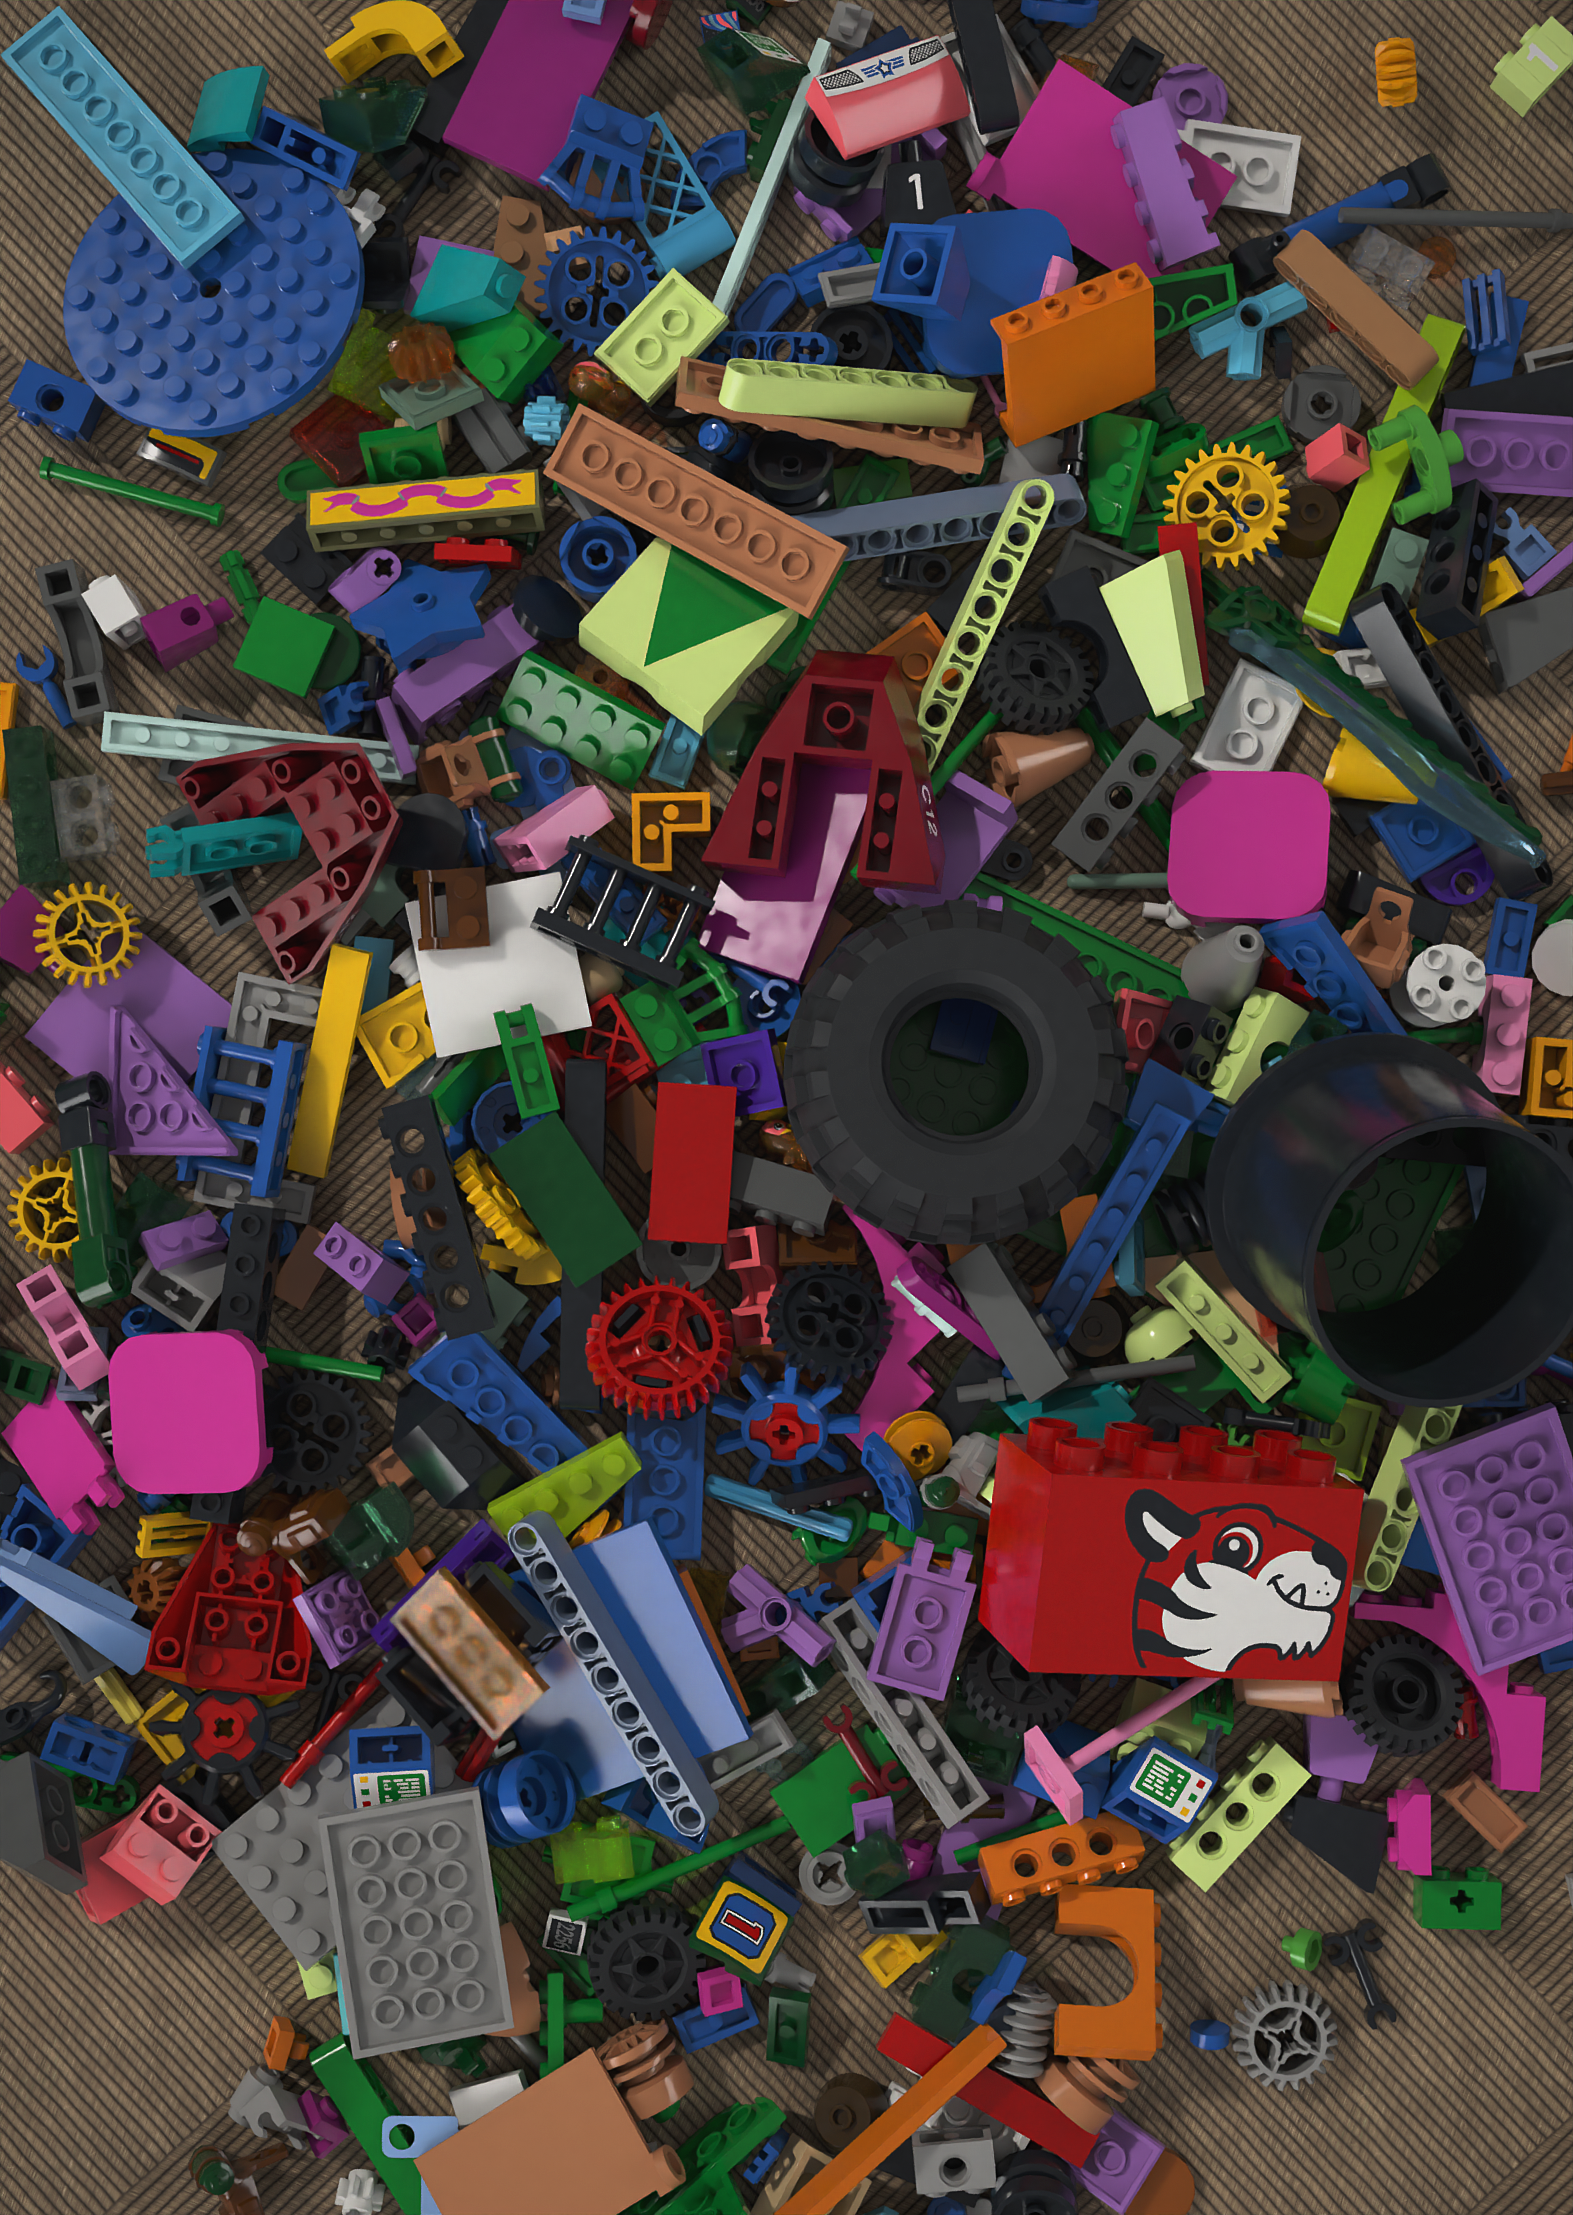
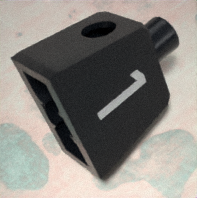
[880,140,956,238]

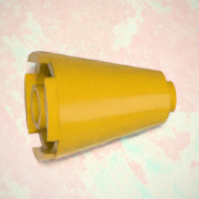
[1322,719,1435,805]

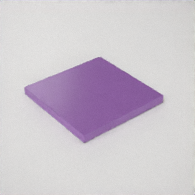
[24,918,232,1085]

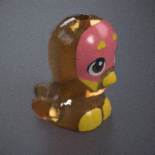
[568,361,631,421]
[758,1119,812,1173]

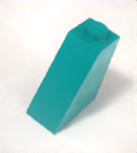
[410,244,526,334]

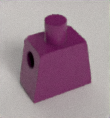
[140,594,234,673]
[0,884,73,976]

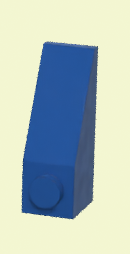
[250,106,361,191]

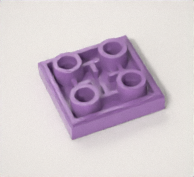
[292,1565,380,1669]

